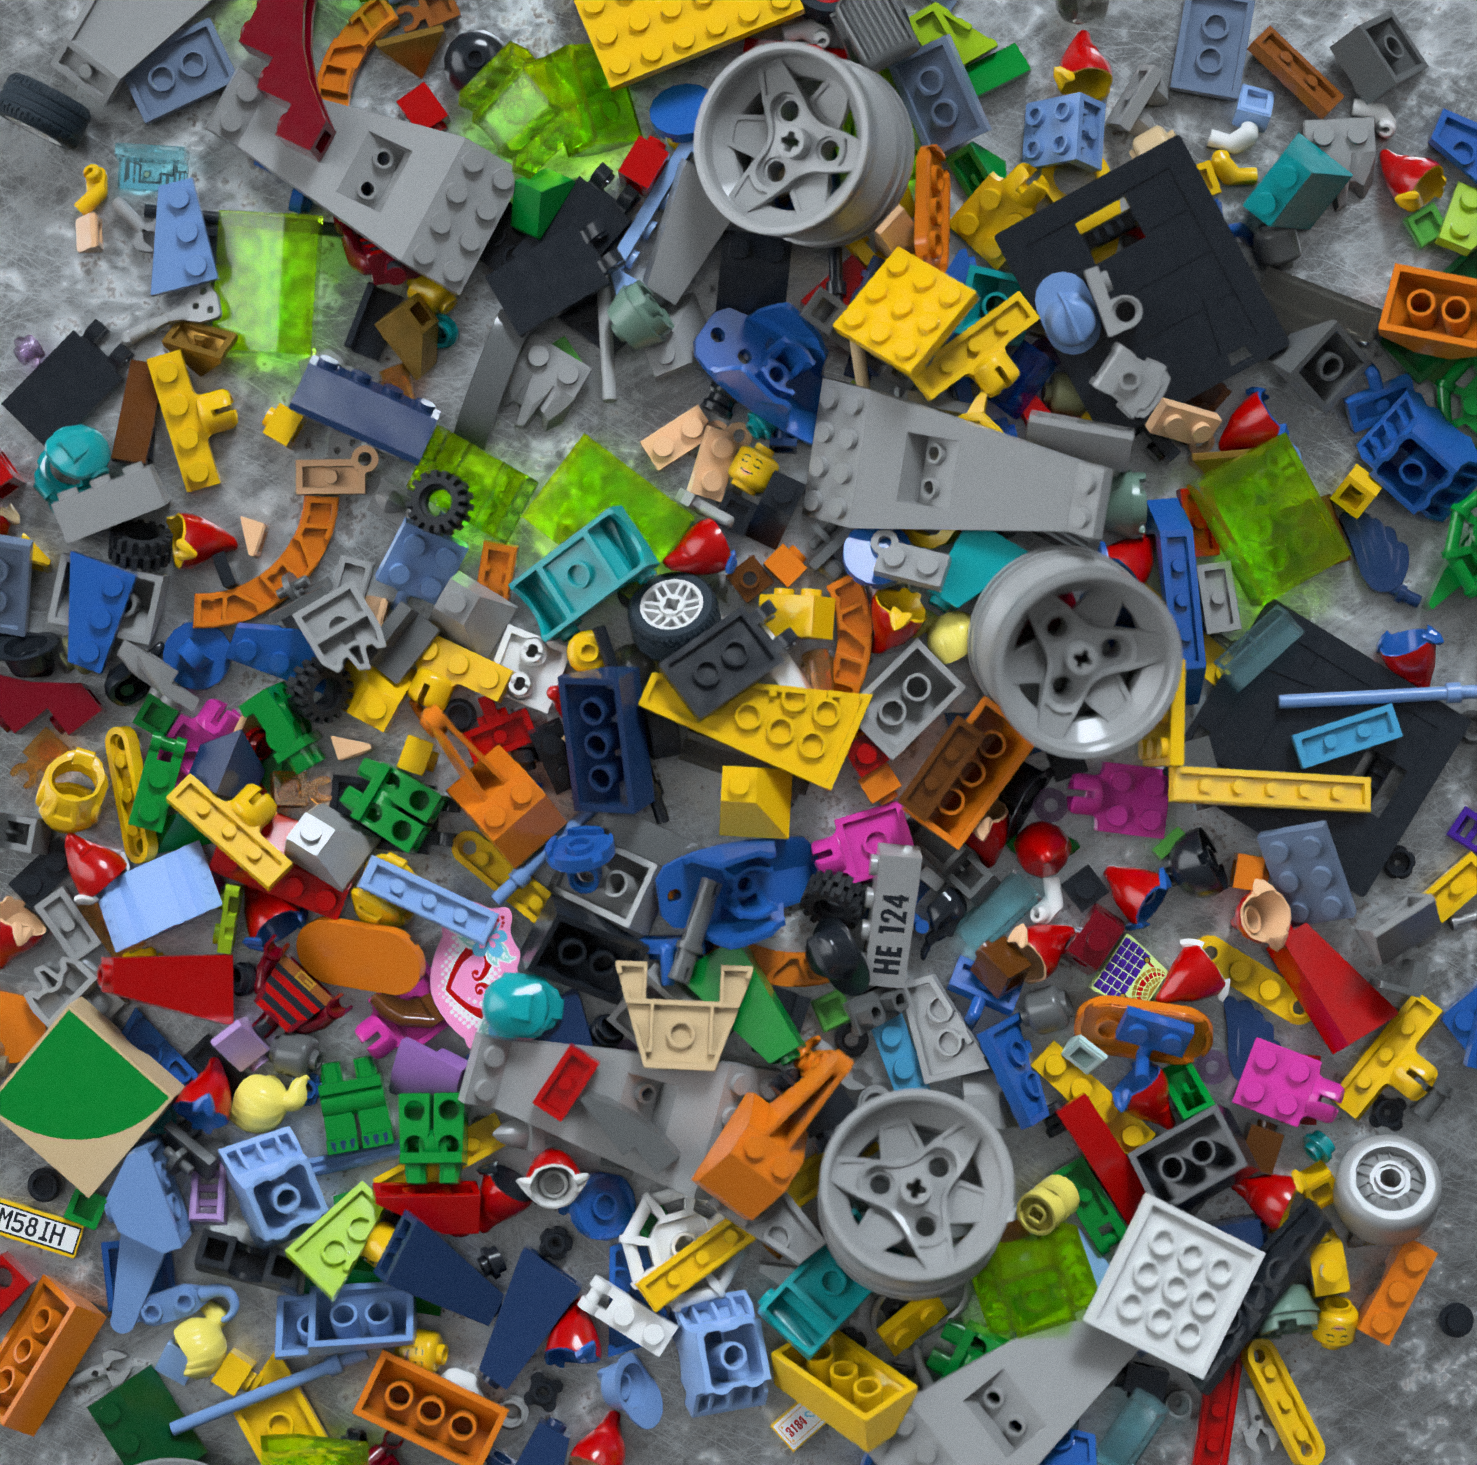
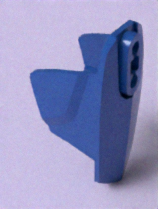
[693,302,829,446]
[655,836,819,950]

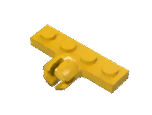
[910,291,1040,402]
[146,349,238,493]
[407,636,516,711]
[166,773,293,891]
[1331,994,1445,1121]

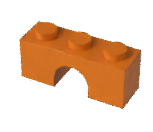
[1356,1240,1438,1346]

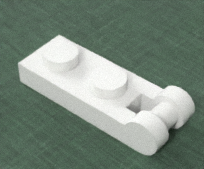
[577,1275,678,1357]

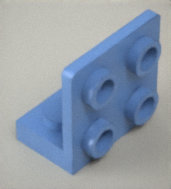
[1022,92,1106,172]

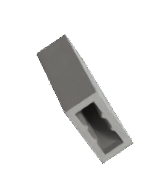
[642,157,731,305]

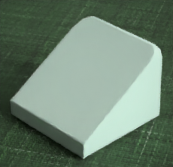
[1061,1035,1108,1075]

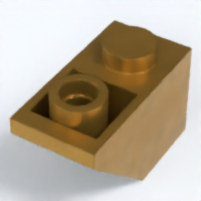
[374,292,439,380]

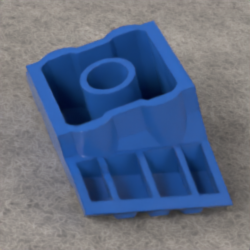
[1356,390,1477,522]

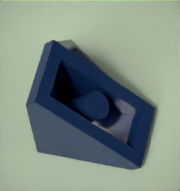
[188,729,266,798]

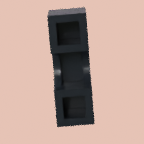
[194,1229,304,1296]

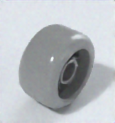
[1333,1134,1442,1246]

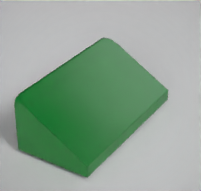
[965,43,1032,99]

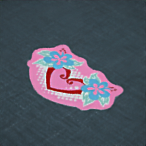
[430,901,535,1049]

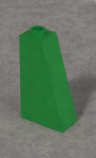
[686,946,807,1066]

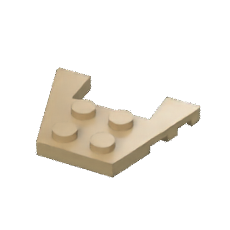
[616,960,753,1072]

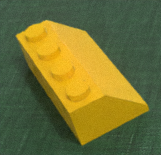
[771,1329,918,1453]

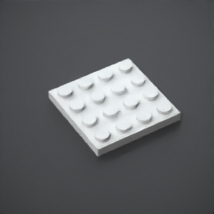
[1083,1193,1266,1379]

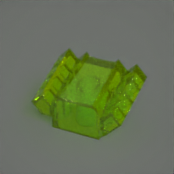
[458,41,582,179]
[405,424,539,545]
[972,1222,1098,1338]

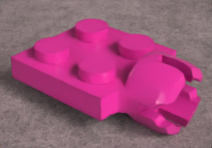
[157,698,241,793]
[1067,762,1169,839]
[811,800,914,885]
[355,962,449,1059]
[1232,1037,1344,1128]

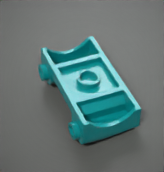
[508,505,660,642]
[758,1208,905,1361]

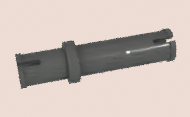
[668,878,723,985]

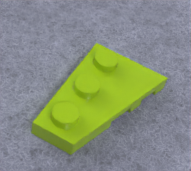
[285,1181,387,1302]

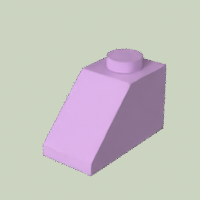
[210,1016,270,1072]

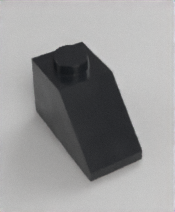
[745,470,806,551]

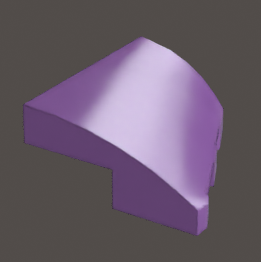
[389,1037,468,1095]

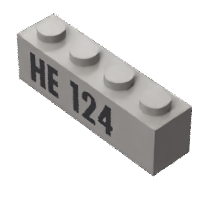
[860,842,923,989]

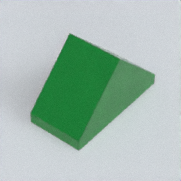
[511,168,576,240]
[1162,1063,1215,1122]

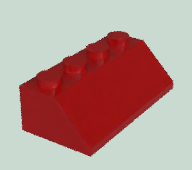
[209,812,362,920]

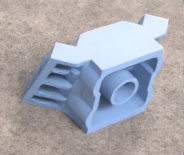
[96,840,223,953]
[218,1126,329,1249]
[669,1289,771,1418]

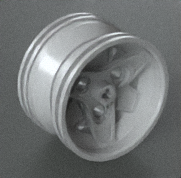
[693,42,915,248]
[967,545,1182,759]
[817,1089,1014,1301]

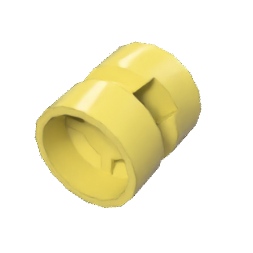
[1016,1175,1080,1236]

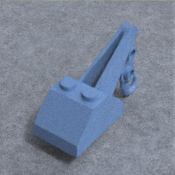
[105,1134,240,1334]

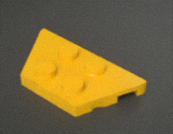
[233,1351,344,1465]

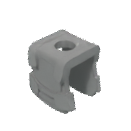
[1088,342,1171,419]

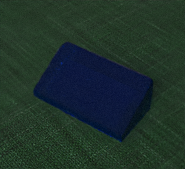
[988,340,1057,420]

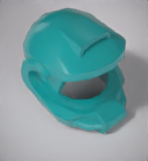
[33,424,111,501]
[482,972,565,1039]

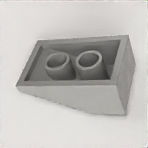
[859,638,966,761]
[547,845,662,936]
[1355,893,1442,967]

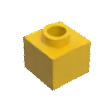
[262,403,307,450]
[1329,464,1382,519]
[396,734,440,777]
[211,1347,257,1396]

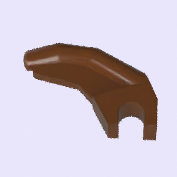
[370,992,444,1029]

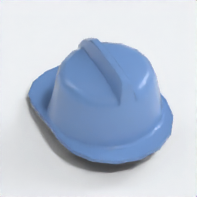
[1035,272,1101,355]
[597,1352,663,1430]

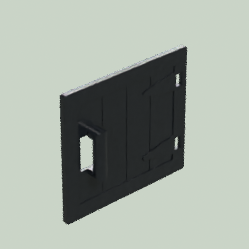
[994,135,1290,429]
[1162,598,1471,897]

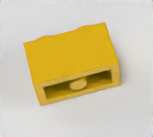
[759,588,836,640]

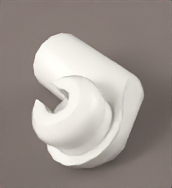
[781,19,832,49]
[1351,98,1397,138]
[1207,121,1259,154]
[1030,876,1063,924]
[440,1368,484,1397]

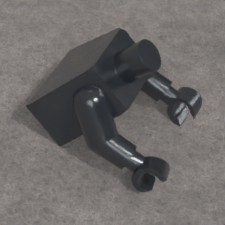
[768,1068,857,1156]

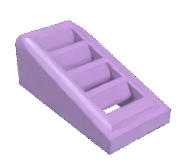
[189,1161,228,1226]

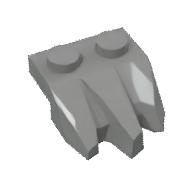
[1303,117,1376,212]
[501,333,593,431]
[292,580,386,673]
[117,640,200,711]
[23,957,129,1028]

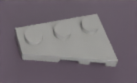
[902,974,992,1085]
[706,1191,826,1266]

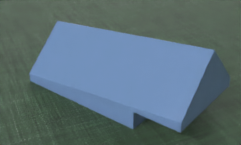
[275,1282,418,1360]

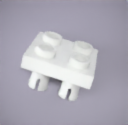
[494,624,568,714]

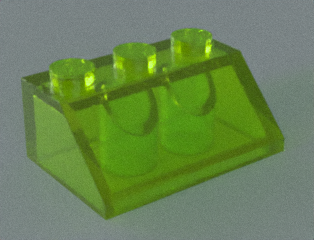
[540,43,643,158]

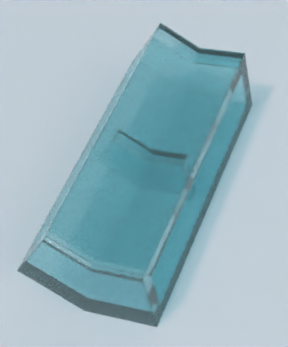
[1213,604,1305,692]
[955,869,1042,953]
[1097,1387,1170,1465]

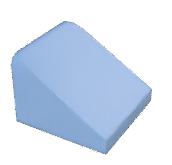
[1232,83,1275,133]
[154,1338,190,1386]

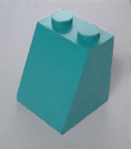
[1242,132,1353,229]
[924,530,1028,613]

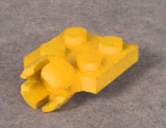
[950,162,1050,270]

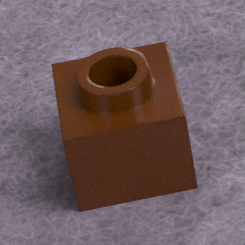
[726,555,774,605]

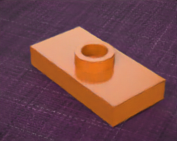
[477,540,519,601]

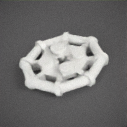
[619,1188,748,1312]

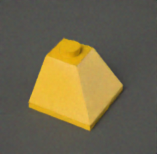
[341,659,417,733]
[719,766,792,839]

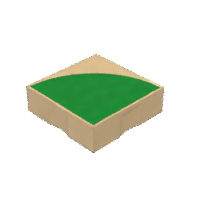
[0,996,185,1198]

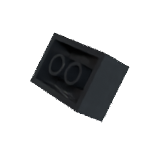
[1127,1104,1260,1212]

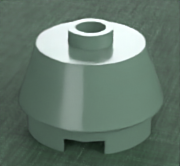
[607,280,675,350]
[1104,469,1147,538]
[1257,1283,1321,1340]

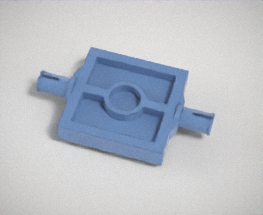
[375,507,469,611]

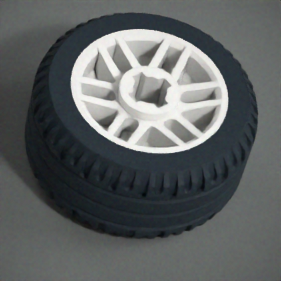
[0,73,91,150]
[627,572,722,662]

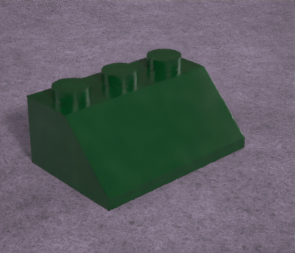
[87,1364,209,1465]

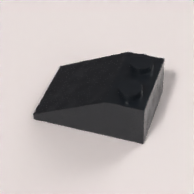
[713,230,792,339]
[520,894,650,1006]

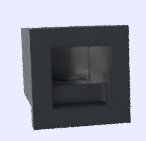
[1114,1360,1170,1407]

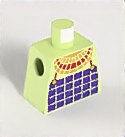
[1088,932,1172,1004]

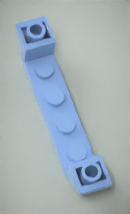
[611,141,694,295]

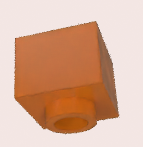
[763,544,807,589]
[857,762,902,806]
[1229,853,1269,891]

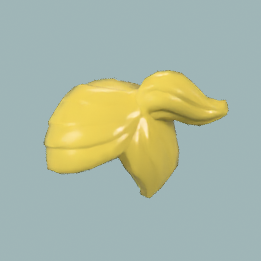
[912,609,971,665]
[229,1074,310,1134]
[174,1299,228,1380]

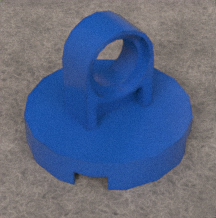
[163,622,232,690]
[545,825,615,894]

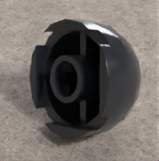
[444,30,512,100]
[1165,827,1229,898]

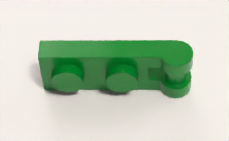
[128,730,188,833]
[1052,1155,1127,1256]

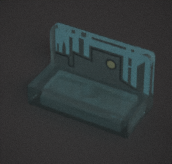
[115,143,190,192]

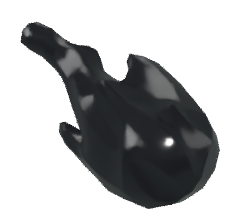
[104,641,165,707]
[920,886,967,961]

